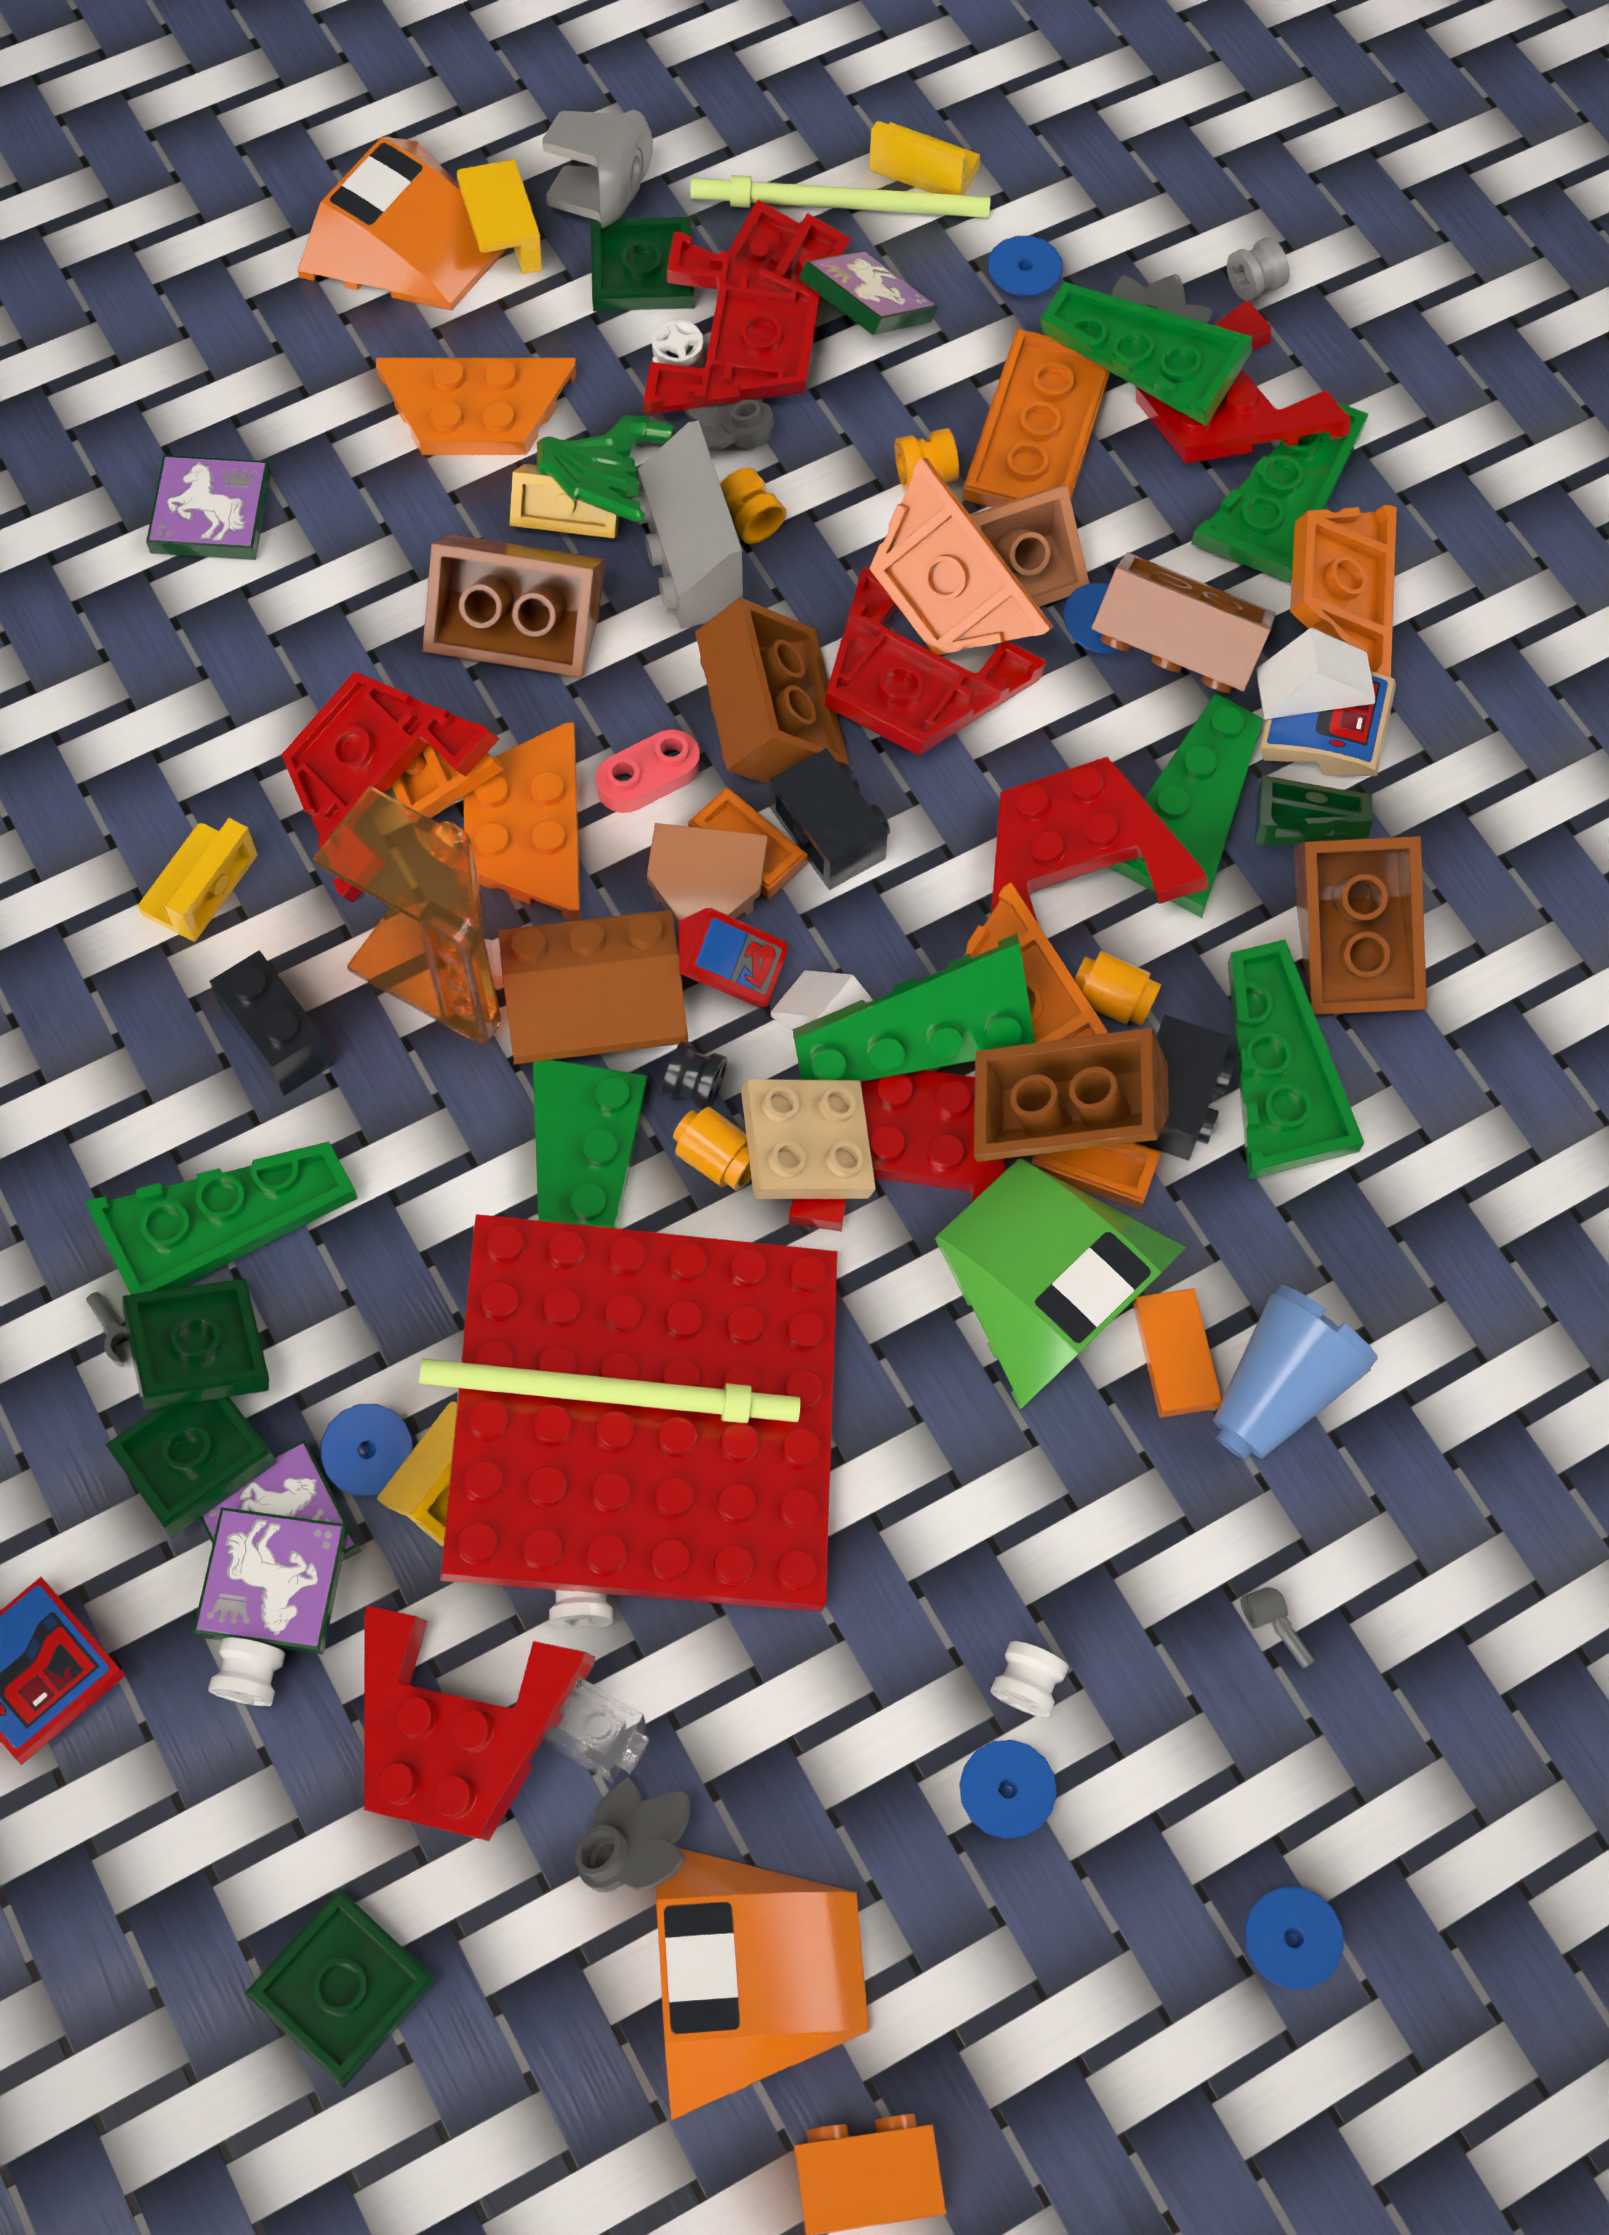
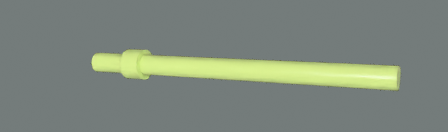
[690,175,990,218]
[419,1358,800,1423]

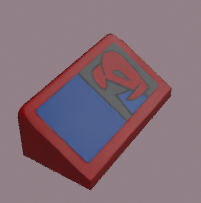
[678,908,788,1009]

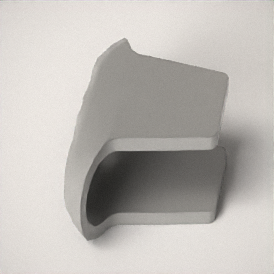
[542,109,653,228]

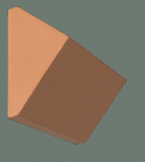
[970,484,1089,607]

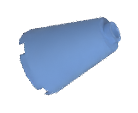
[1213,1285,1378,1461]

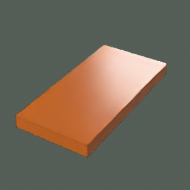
[962,328,1111,507]

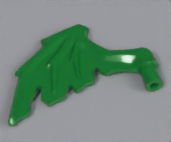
[537,415,675,523]

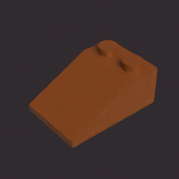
[1294,836,1427,1015]

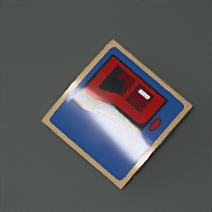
[1260,671,1396,776]

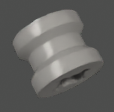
[1227,237,1290,301]

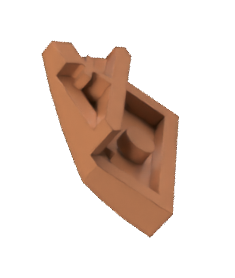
[647,823,767,923]

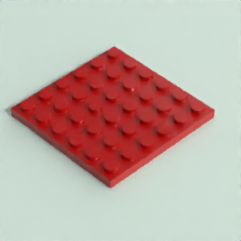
[440,1214,837,1612]

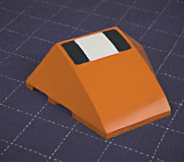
[298,136,506,311]
[656,1847,869,2121]

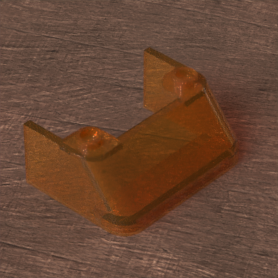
[313,786,502,1044]

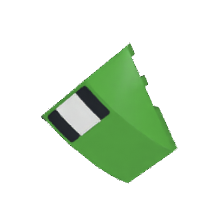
[935,1158,1186,1410]

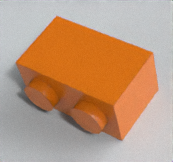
[794,2114,946,2235]

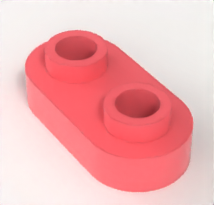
[596,729,700,813]

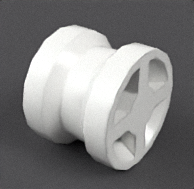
[652,320,704,368]
[549,1590,613,1629]
[208,1637,285,1706]
[990,1641,1069,1717]

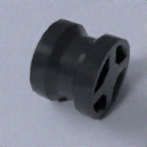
[662,1041,727,1110]

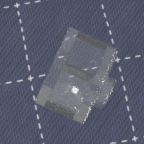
[544,1678,649,1783]

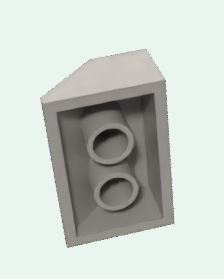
[632,420,743,629]

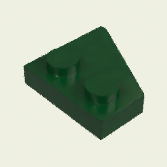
[1255,775,1373,845]

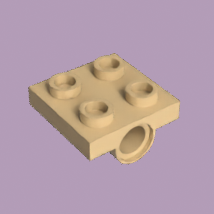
[741,1079,876,1199]

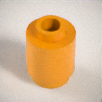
[1074,951,1162,1026]
[673,1107,751,1191]

